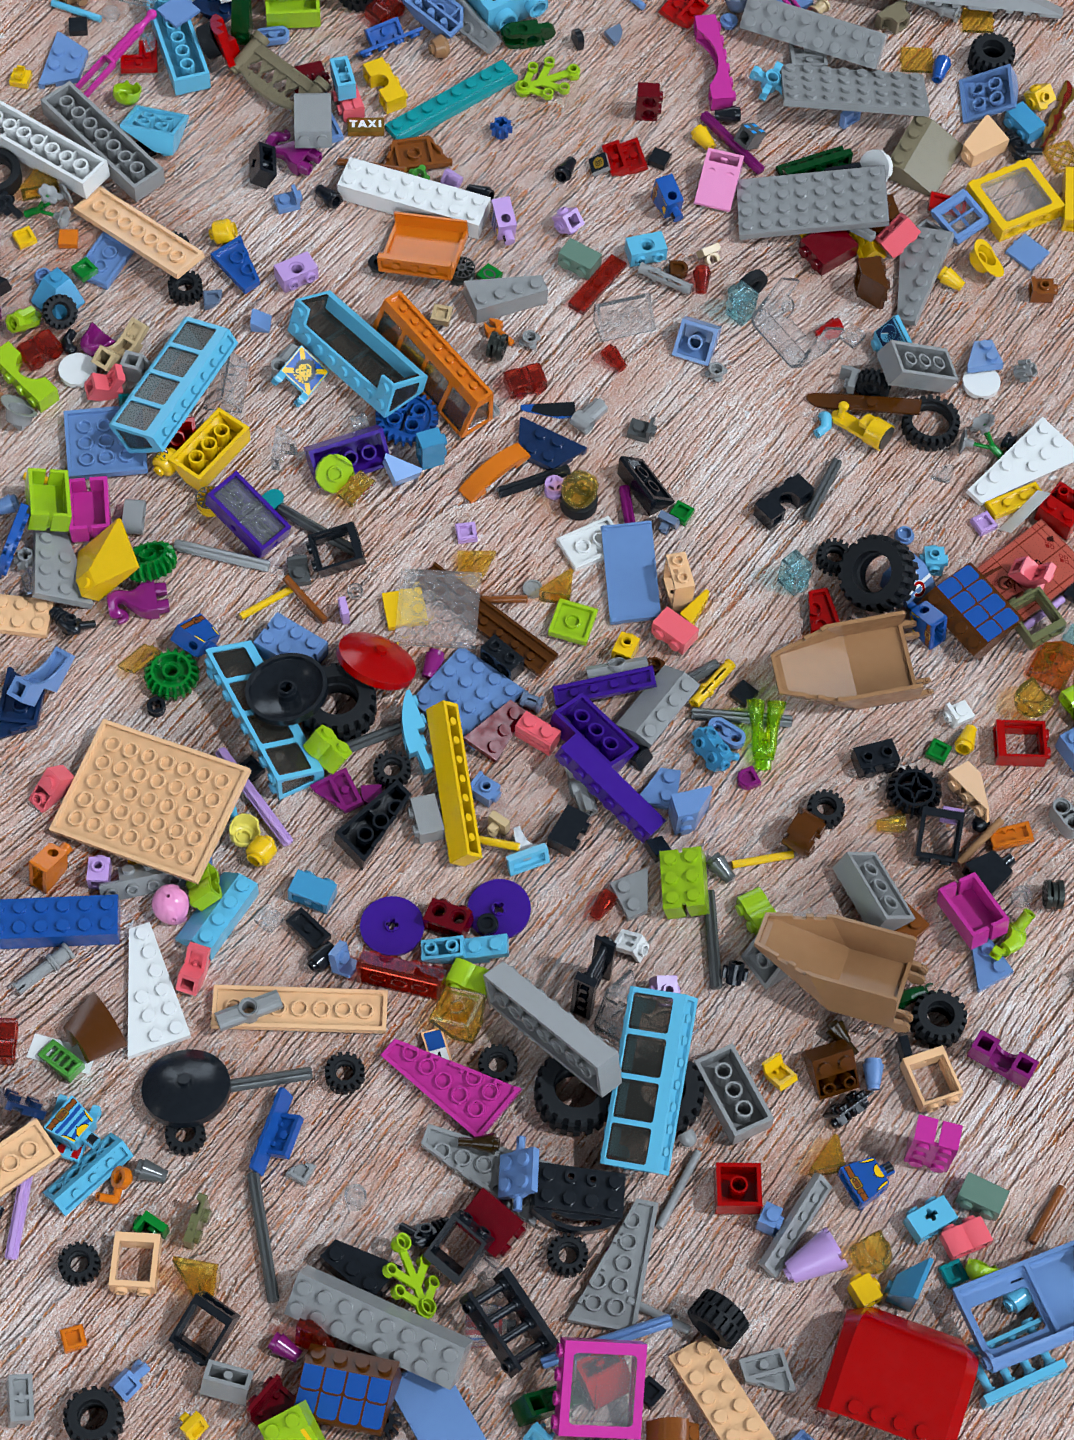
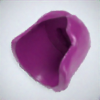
[80,322,116,357]

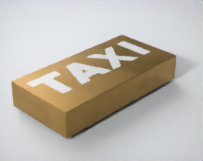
[347,117,384,136]

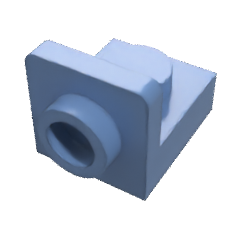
[839,111,861,130]
[273,184,303,215]
[328,940,361,978]

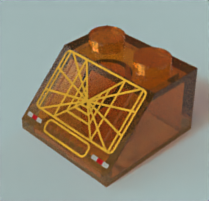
[1026,641,1074,691]

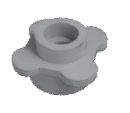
[519,330,541,350]
[705,362,727,382]

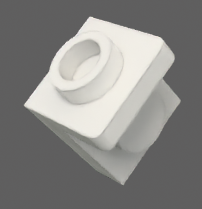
[943,700,975,729]
[614,929,649,963]

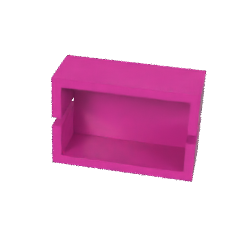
[69,476,111,543]
[937,872,1010,950]
[904,1114,963,1173]

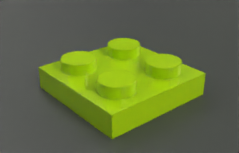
[548,598,598,646]

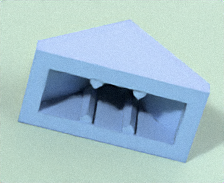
[382,453,423,487]

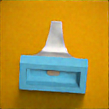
[506,826,550,876]

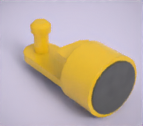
[831,401,894,451]

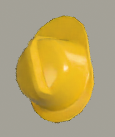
[969,239,1004,277]

